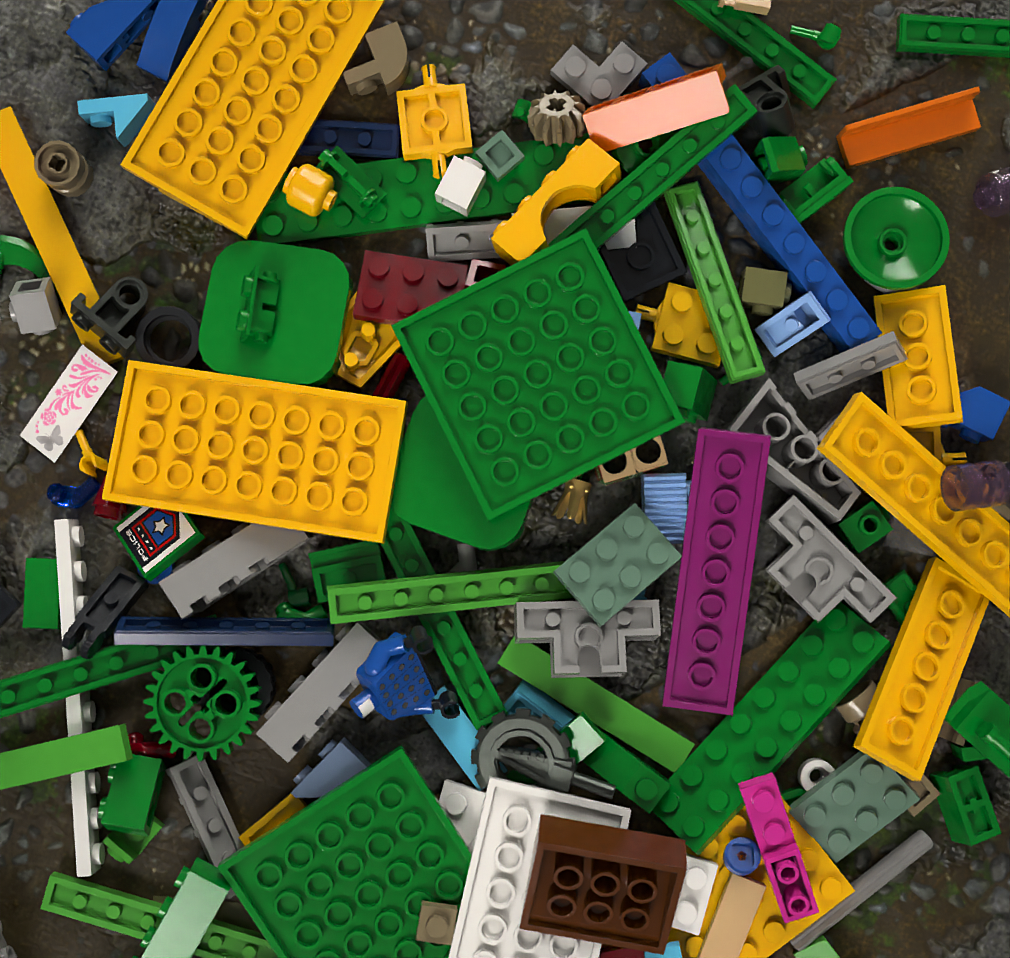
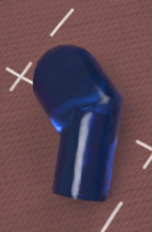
[46,476,101,509]

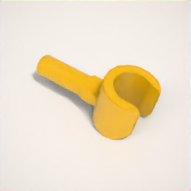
[75,429,108,478]

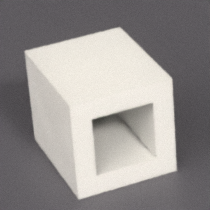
[435,156,486,217]

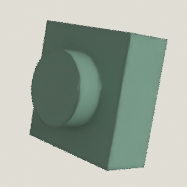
[475,130,525,182]

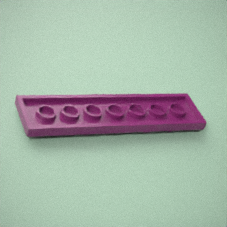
[662,427,771,715]

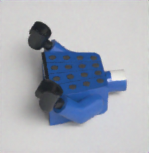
[349,626,460,720]

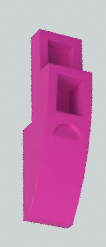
[738,772,819,923]

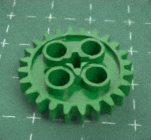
[143,645,263,762]

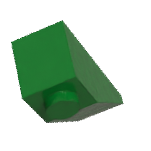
[582,726,671,814]

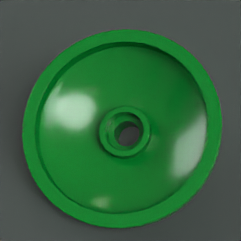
[843,187,950,290]

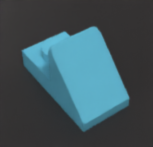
[77,93,155,147]

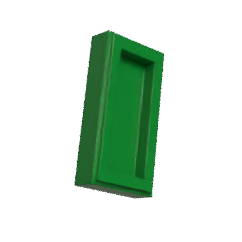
[23,558,61,629]

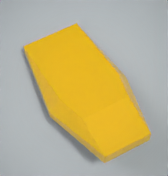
[334,292,401,389]

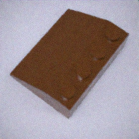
[519,814,687,955]

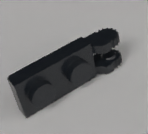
[61,566,149,660]

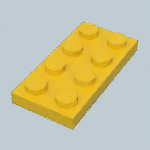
[873,285,963,430]

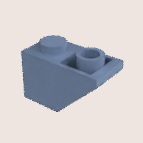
[291,737,372,798]

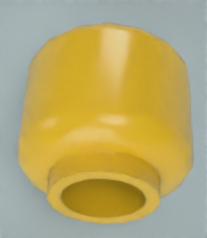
[282,164,338,217]

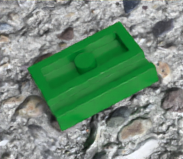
[308,541,387,603]

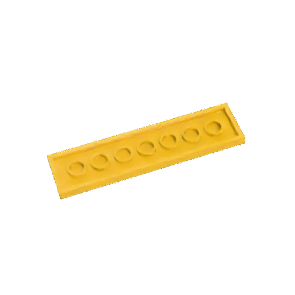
[816,392,1010,618]

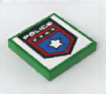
[112,506,205,582]

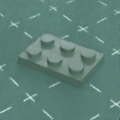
[553,503,682,627]
[789,751,920,863]

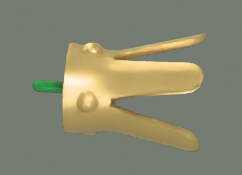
[552,474,592,525]

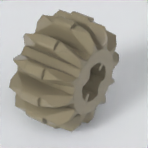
[527,89,586,147]

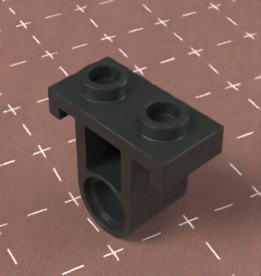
[738,65,795,138]
[70,277,148,358]

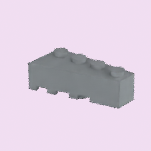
[726,378,861,525]
[158,522,313,619]
[256,621,382,763]

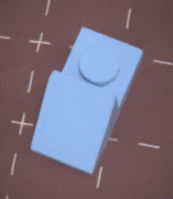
[754,291,831,357]

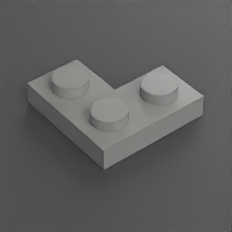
[550,41,648,107]

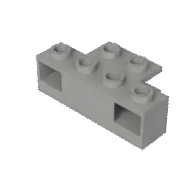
[765,495,896,623]
[514,599,661,678]

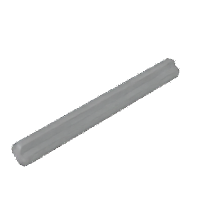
[790,830,934,951]

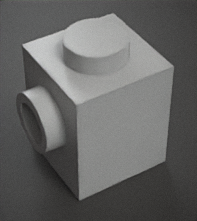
[9,277,62,335]

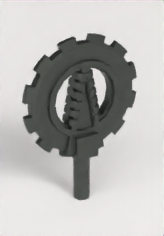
[471,708,616,799]

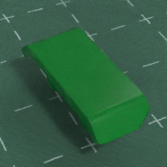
[944,681,1010,779]

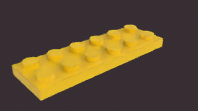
[853,557,990,781]

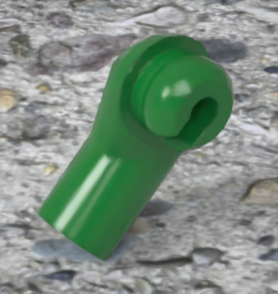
[275,602,329,618]

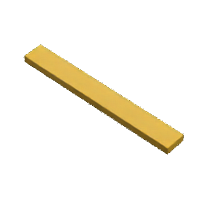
[0,106,127,365]

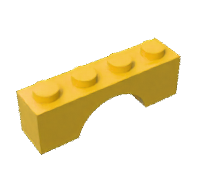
[491,138,621,265]

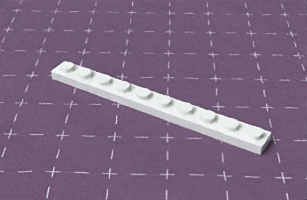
[54,519,105,877]

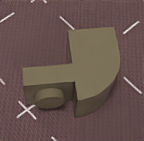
[342,21,409,95]

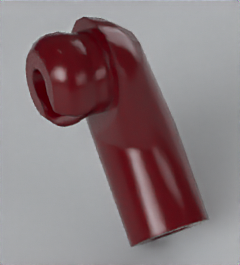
[128,732,177,759]

